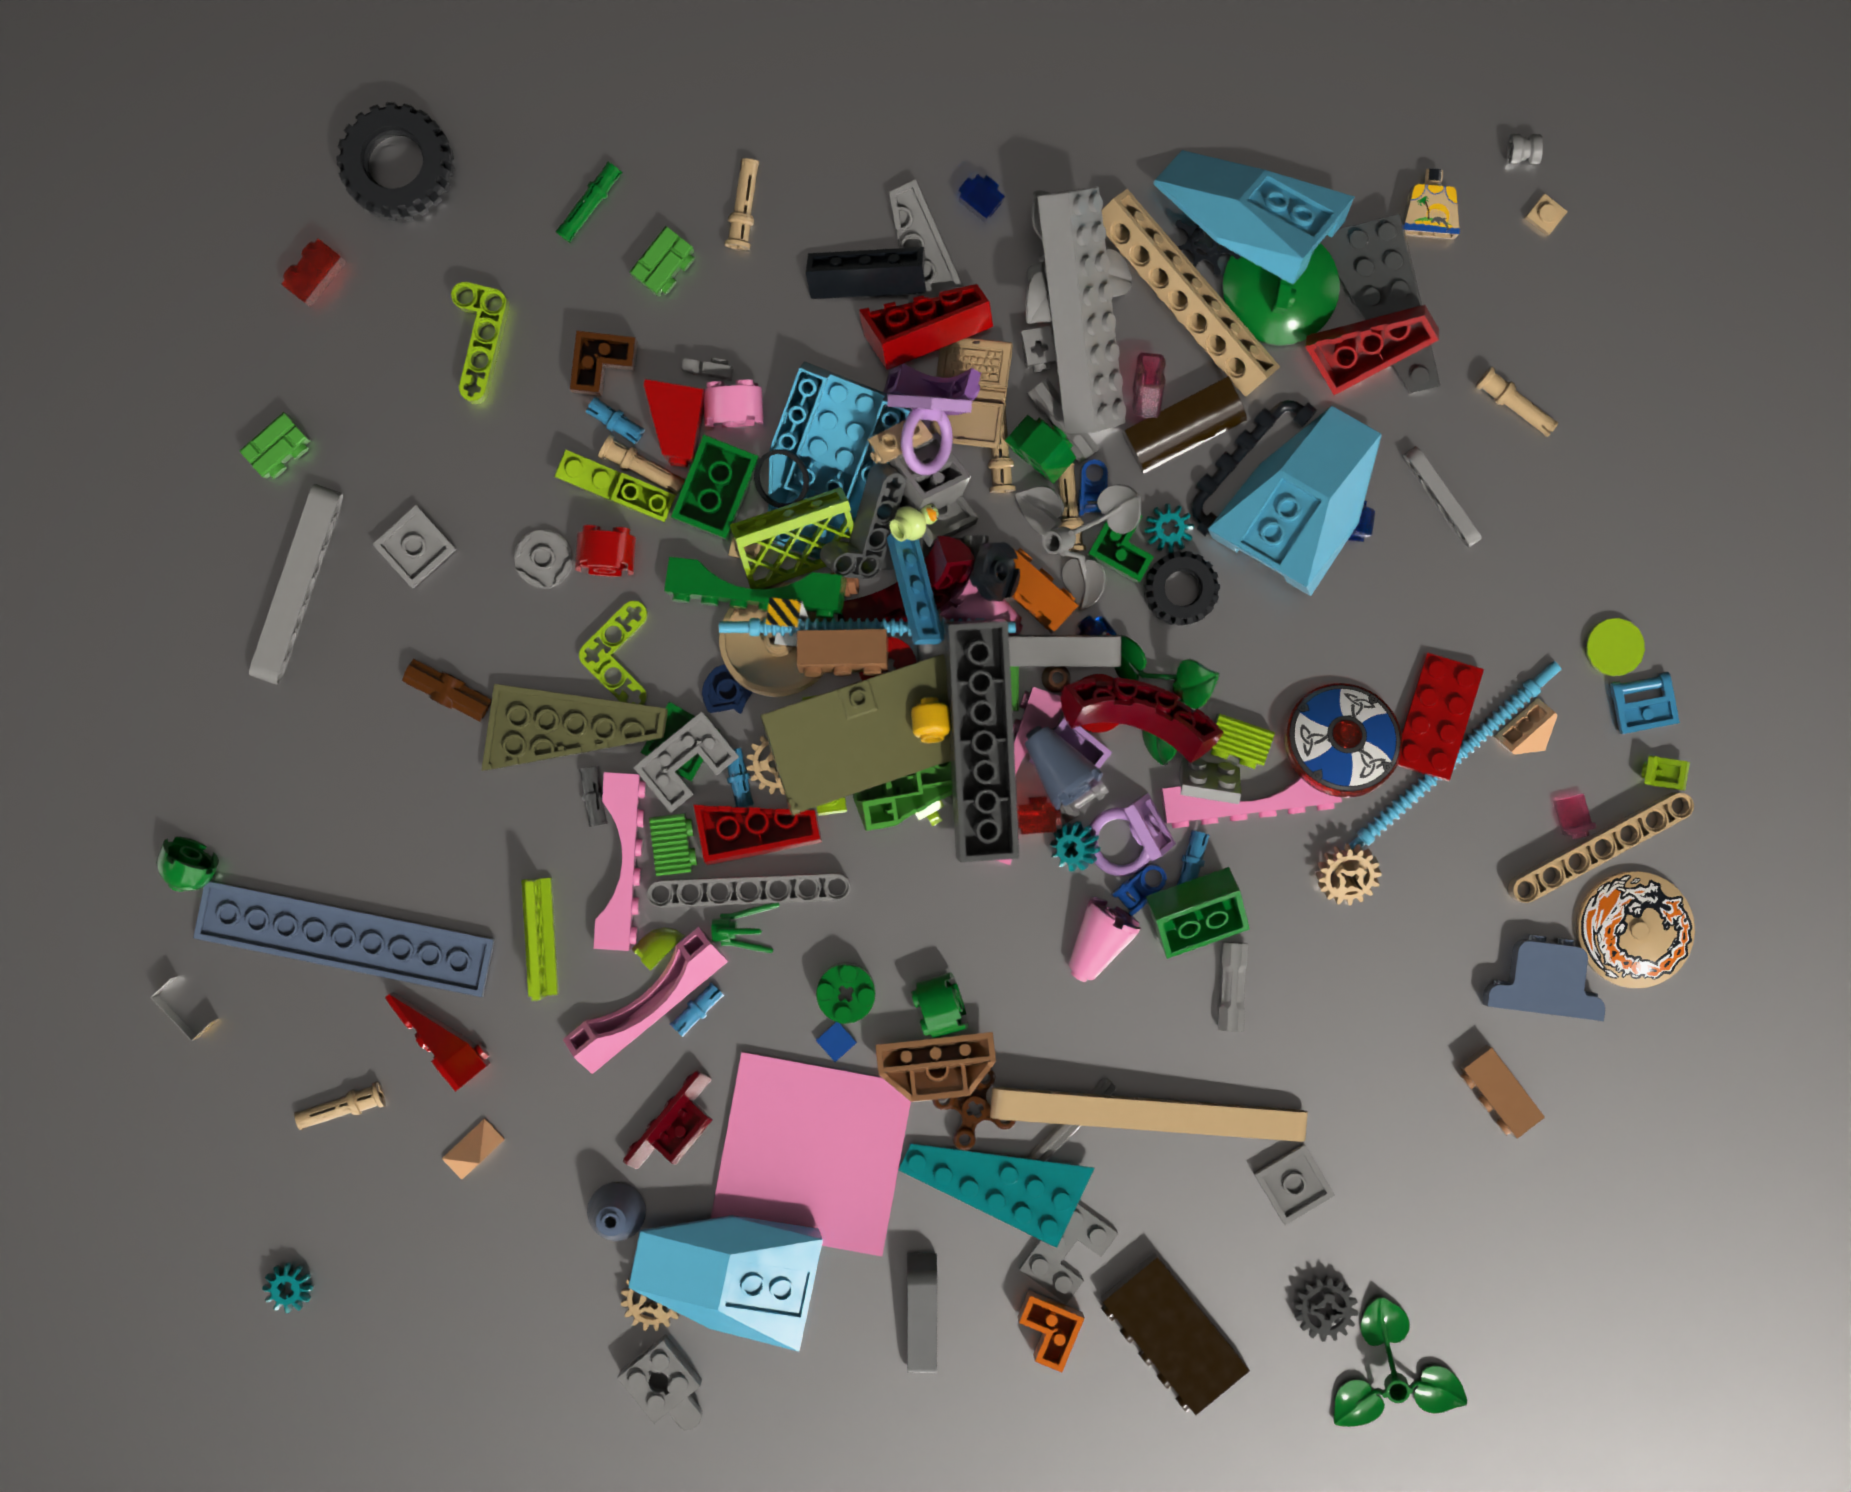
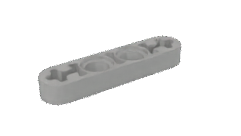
[1403,446,1481,548]

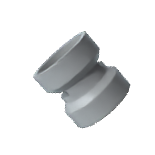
[1508,134,1543,164]

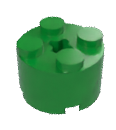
[816,962,875,1024]
[911,972,969,1039]

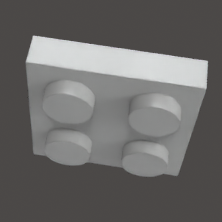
[372,505,457,589]
[1180,758,1241,804]
[1254,1144,1335,1225]

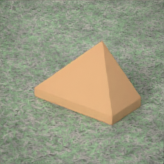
[1494,698,1557,755]
[442,1118,505,1180]

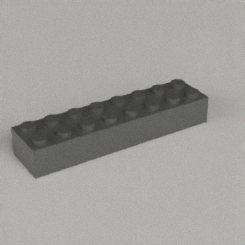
[944,618,1019,863]

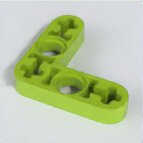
[579,601,648,705]

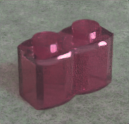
[1132,352,1166,418]

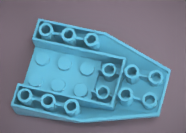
[1154,150,1354,284]
[768,361,912,559]
[1208,406,1382,596]
[628,1215,823,1352]

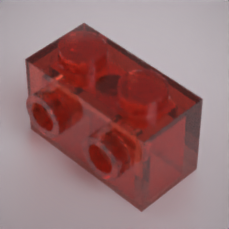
[281,238,347,308]
[1017,796,1061,835]

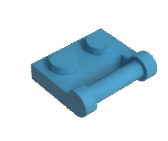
[1610,672,1680,734]

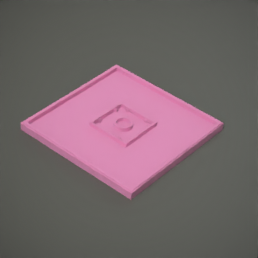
[711,1051,911,1256]

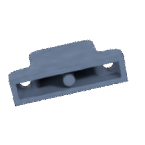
[1482,934,1605,1021]

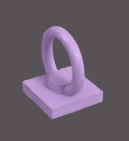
[887,394,972,475]
[1090,793,1176,876]

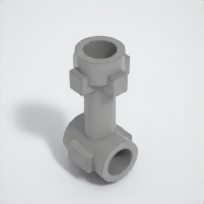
[1055,779,1109,823]

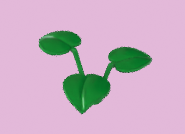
[1114,635,1219,766]
[1334,1297,1467,1427]

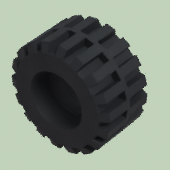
[1144,551,1220,626]

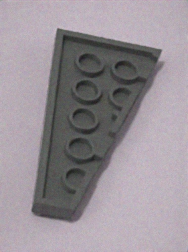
[1320,213,1440,393]

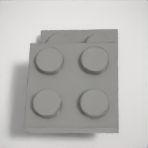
[888,433,978,547]

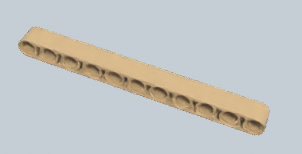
[990,1087,1308,1141]

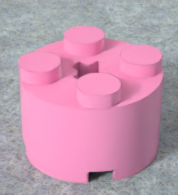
[704,380,764,427]

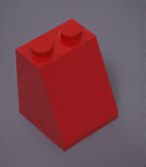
[644,379,704,468]

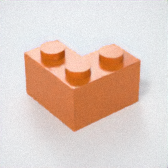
[1017,1290,1085,1373]

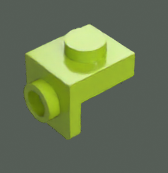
[1642,755,1690,791]

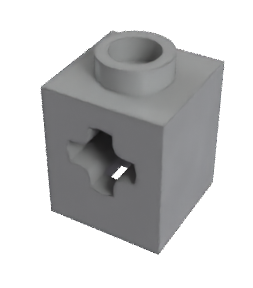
[1020,326,1057,372]

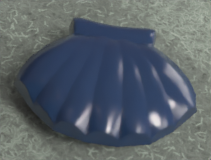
[702,664,753,714]

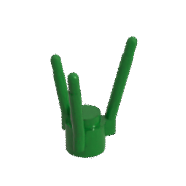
[711,903,780,953]

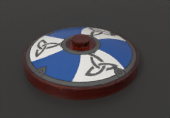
[1285,683,1402,798]

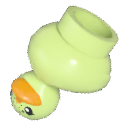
[889,504,939,542]

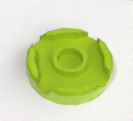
[1585,618,1645,676]

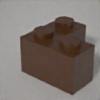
[570,330,638,397]

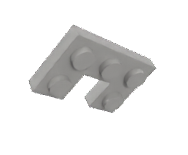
[633,711,739,813]
[1019,1203,1118,1304]

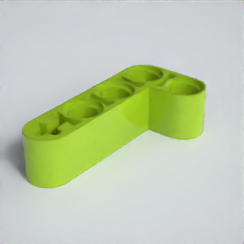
[451,282,510,404]

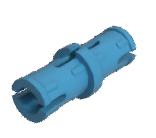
[586,397,645,445]
[727,748,754,807]
[1177,830,1210,885]
[670,982,724,1037]

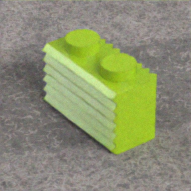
[1211,713,1275,769]

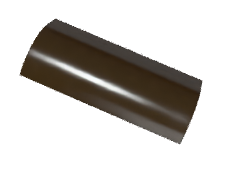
[1122,376,1247,474]

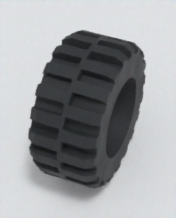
[336,102,454,221]

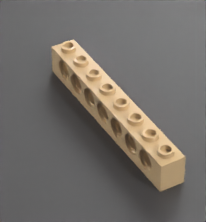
[1102,189,1280,397]

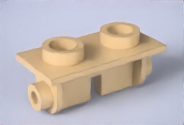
[868,420,933,463]

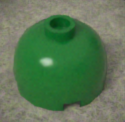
[157,837,219,892]

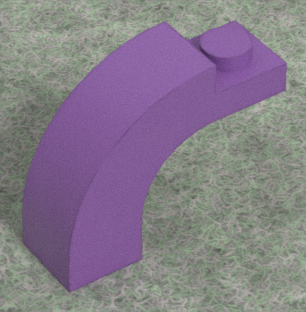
[883,364,981,415]

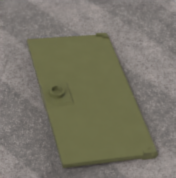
[760,654,951,816]

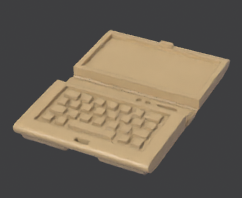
[929,338,1013,449]

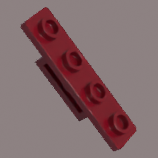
[623,1070,713,1169]

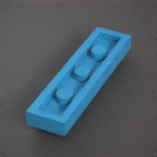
[887,533,945,645]

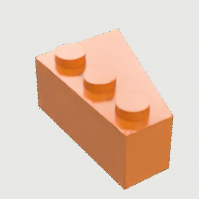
[996,548,1079,634]

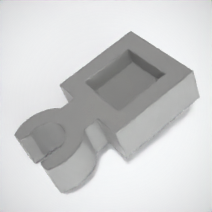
[681,358,734,381]

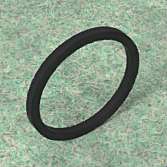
[754,449,809,508]

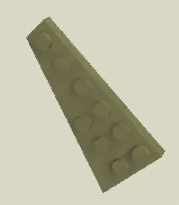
[481,684,668,771]

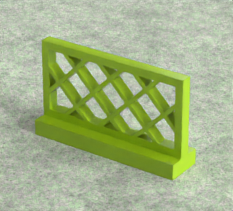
[730,487,854,589]
[521,877,559,1001]

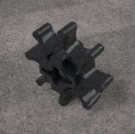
[1175,220,1241,276]

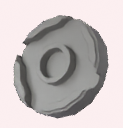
[514,530,573,588]

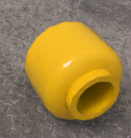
[911,697,951,743]

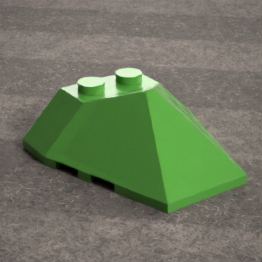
[853,760,953,831]

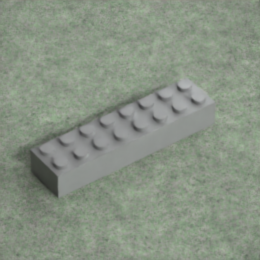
[1037,187,1126,434]

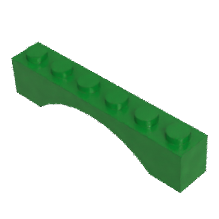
[664,557,847,619]

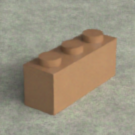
[797,629,888,677]
[1459,1045,1545,1139]

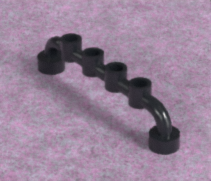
[1191,400,1317,537]

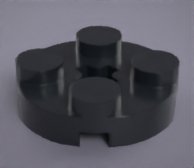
[970,542,1020,601]

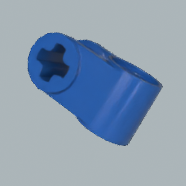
[1078,459,1108,516]
[1111,863,1167,916]

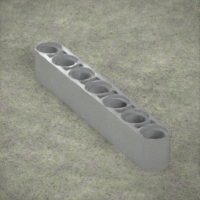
[249,484,343,685]
[917,635,1121,667]
[647,873,851,908]

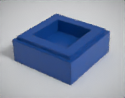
[816,1022,857,1062]

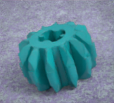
[1144,503,1194,554]
[1050,821,1101,871]
[262,1262,314,1313]

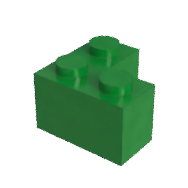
[1005,414,1076,484]
[1086,515,1154,584]

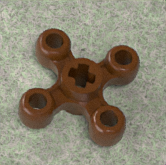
[932,1068,1016,1151]

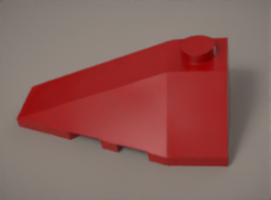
[385,992,490,1092]

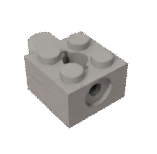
[617,1334,703,1430]

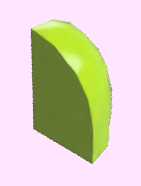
[632,927,685,971]

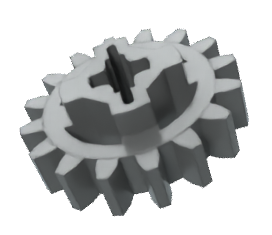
[1294,1276,1359,1342]

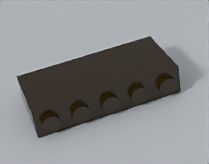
[1101,1253,1250,1415]

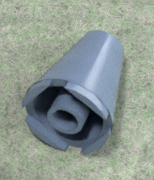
[1025,726,1103,810]
[587,1182,646,1241]

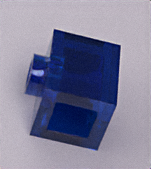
[958,174,1005,224]

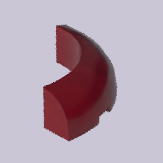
[838,536,975,622]
[1061,678,1224,764]

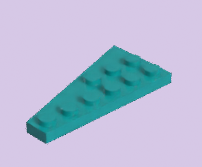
[899,1143,1095,1248]

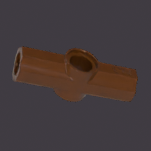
[402,658,492,722]

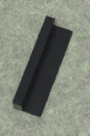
[806,247,926,299]

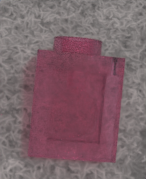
[1553,794,1596,839]

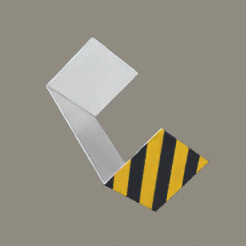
[765,598,809,646]
[150,976,218,1041]

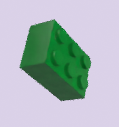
[671,434,760,541]
[1146,867,1250,959]

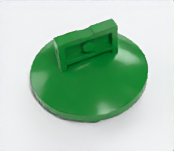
[1222,243,1340,346]

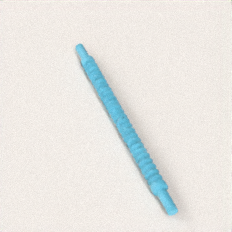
[719,618,1015,636]
[1342,661,1562,850]

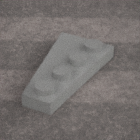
[889,179,964,303]

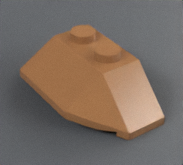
[875,1032,996,1102]

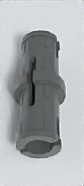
[579,766,608,827]

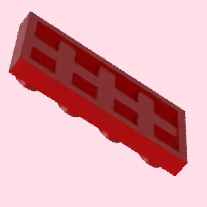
[1395,652,1484,782]

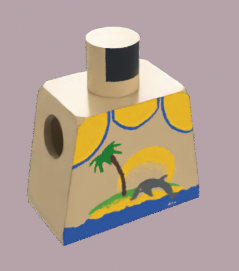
[1402,169,1460,239]

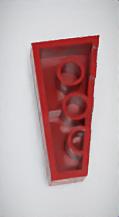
[859,284,993,370]
[1305,305,1439,395]
[694,805,822,865]

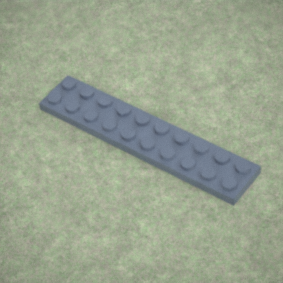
[193,881,495,997]

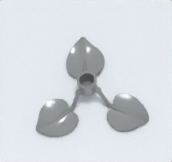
[1025,190,1132,324]
[1015,485,1141,611]

